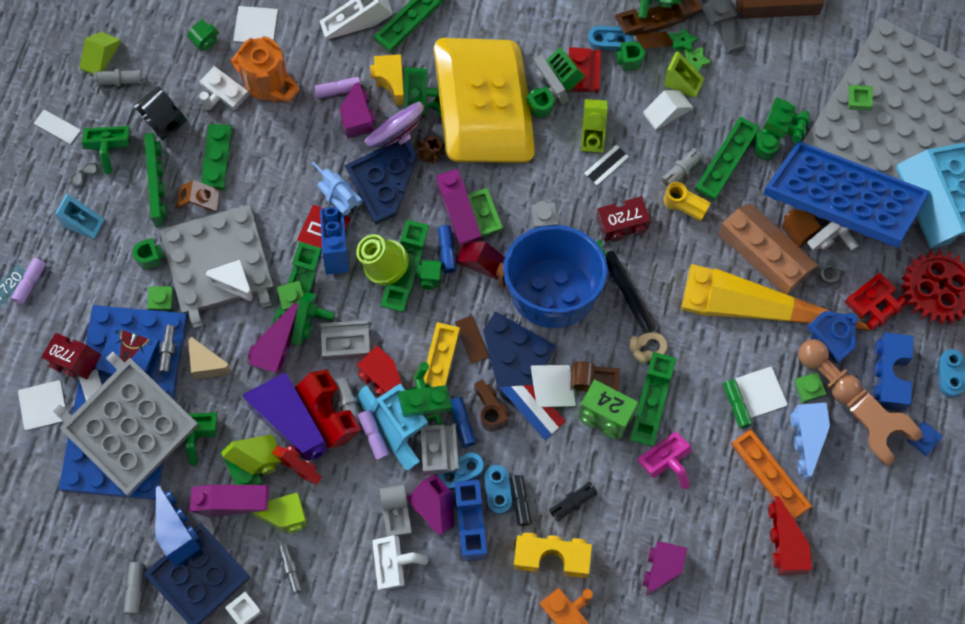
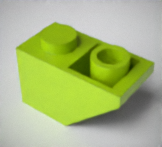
[581,99,608,153]

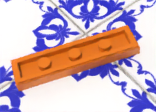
[731,429,812,520]

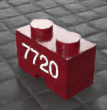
[596,196,651,242]
[41,333,101,380]

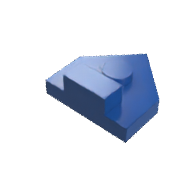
[806,311,857,363]

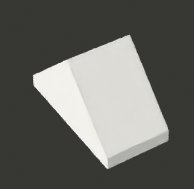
[643,90,693,131]
[205,260,253,301]

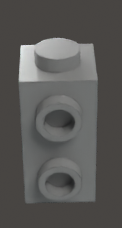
[530,201,558,229]

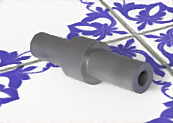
[159,325,175,373]
[278,543,302,594]

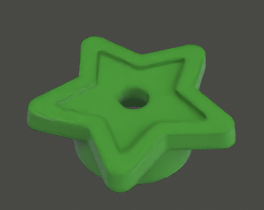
[684,47,710,72]

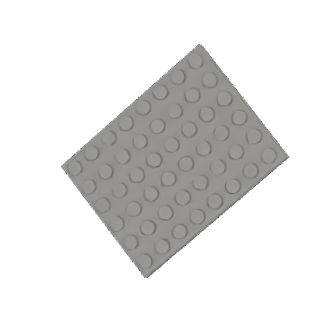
[803,17,965,225]

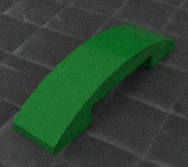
[380,219,429,313]
[271,241,322,326]
[630,352,676,447]

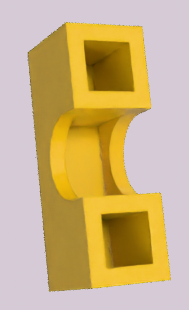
[513,533,592,578]

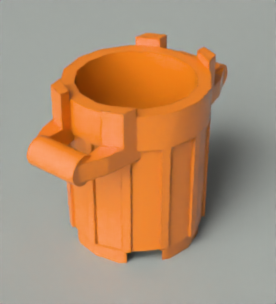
[230,36,300,103]

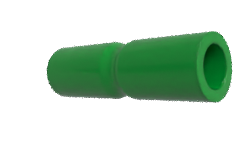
[722,379,753,429]

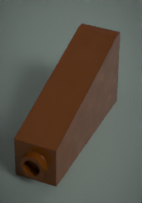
[736,0,824,19]

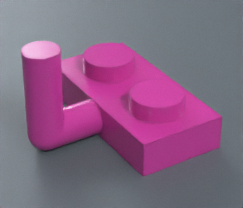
[637,431,692,489]

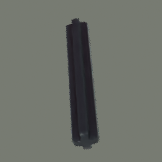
[606,250,656,334]

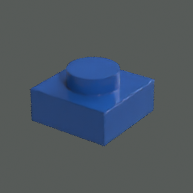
[907,421,943,456]

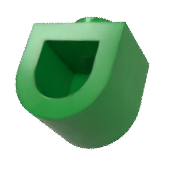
[187,19,219,51]
[616,41,645,71]
[527,86,554,118]
[754,129,780,161]
[132,238,165,269]
[417,260,442,290]

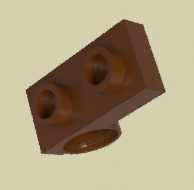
[570,361,620,392]
[474,379,510,432]

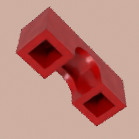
[295,369,361,449]

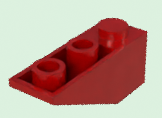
[357,346,402,397]
[768,496,812,575]

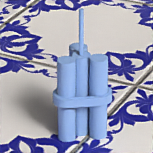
[312,162,363,215]

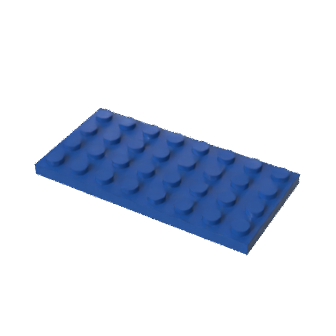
[59,305,188,500]

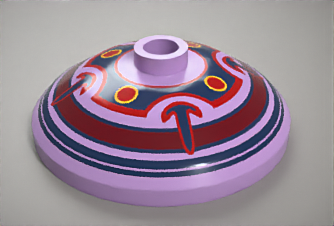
[364,102,424,147]

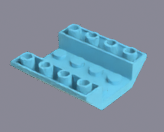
[896,143,965,248]

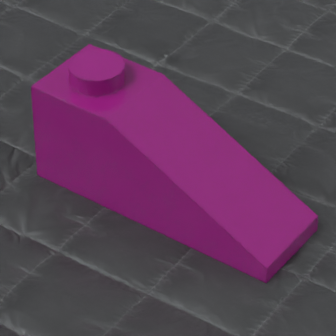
[436,169,482,246]
[248,303,299,374]
[190,485,269,517]

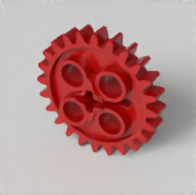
[901,250,965,325]

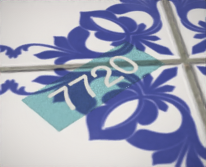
[0,264,26,306]

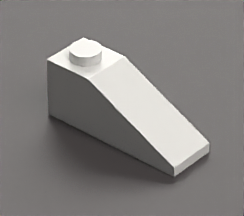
[320,0,393,39]

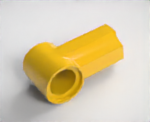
[663,182,711,222]

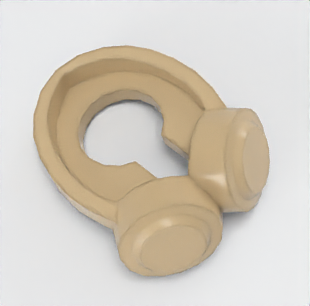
[630,332,667,364]

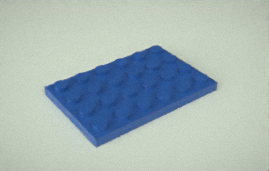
[763,141,930,248]

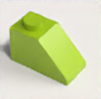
[221,434,282,475]
[252,492,308,534]

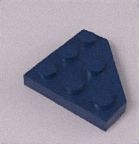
[345,140,417,225]
[483,311,556,403]

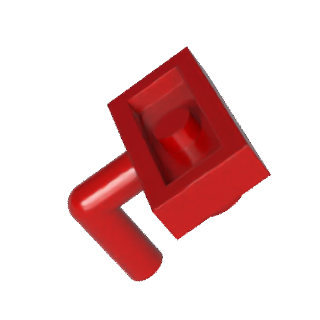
[272,445,322,485]

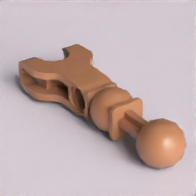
[798,339,923,466]

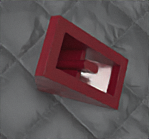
[456,242,505,280]

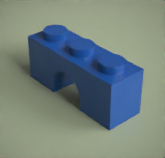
[873,333,914,411]
[455,480,487,562]

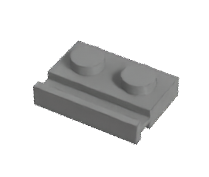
[534,54,569,105]
[321,320,370,359]
[421,424,459,475]

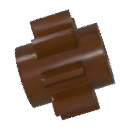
[416,134,445,164]

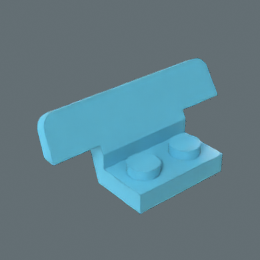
[357,384,428,470]

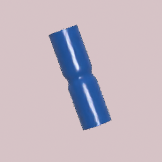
[438,225,457,273]
[450,397,477,447]

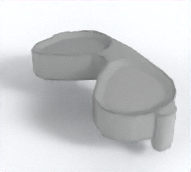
[68,161,98,187]

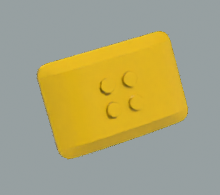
[434,38,535,163]

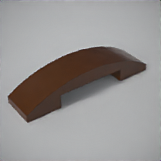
[615,0,703,35]

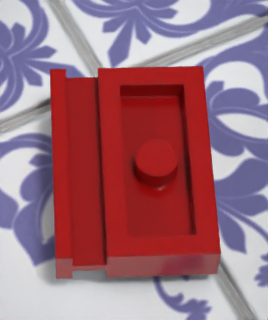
[566,47,601,93]

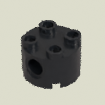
[133,86,187,141]

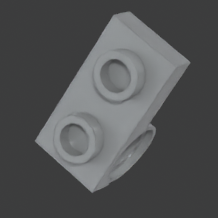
[380,484,412,537]

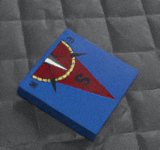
[95,325,160,375]

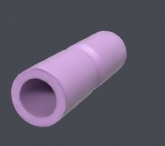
[315,77,360,99]
[11,258,46,305]
[358,409,389,460]

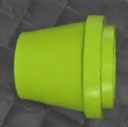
[356,234,409,286]

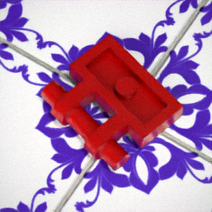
[844,273,907,331]

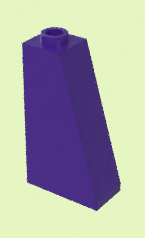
[243,372,328,461]

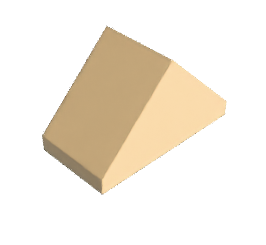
[188,337,232,379]

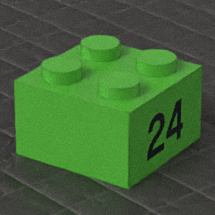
[578,379,638,440]

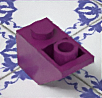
[339,82,376,139]
[407,474,454,535]
[642,541,687,595]

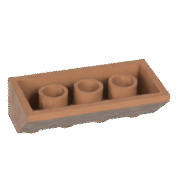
[718,203,819,295]

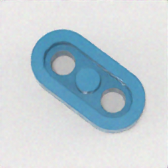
[588,26,633,51]
[938,349,965,398]
[437,453,484,490]
[484,465,512,515]

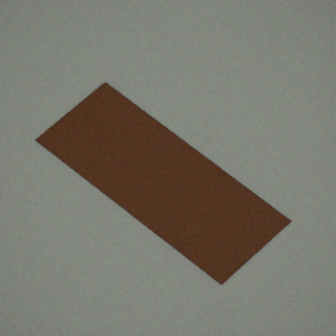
[635,31,673,49]
[455,316,489,364]

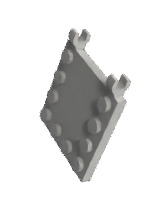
[160,204,274,329]
[53,352,199,496]

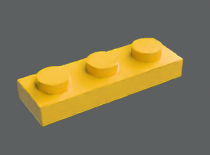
[424,322,460,387]

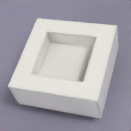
[225,592,261,624]

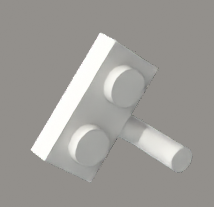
[199,66,249,111]
[807,222,859,251]
[373,535,429,590]

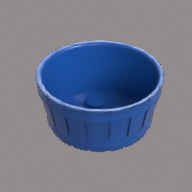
[503,225,608,328]

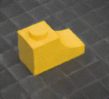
[370,54,404,106]

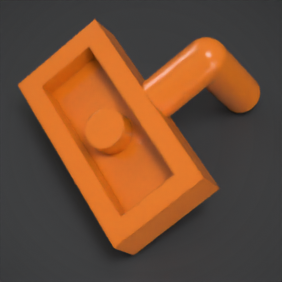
[539,588,593,624]

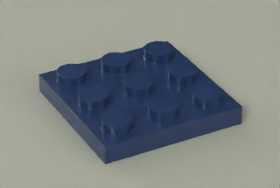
[144,522,251,624]

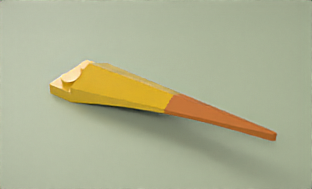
[680,264,870,331]

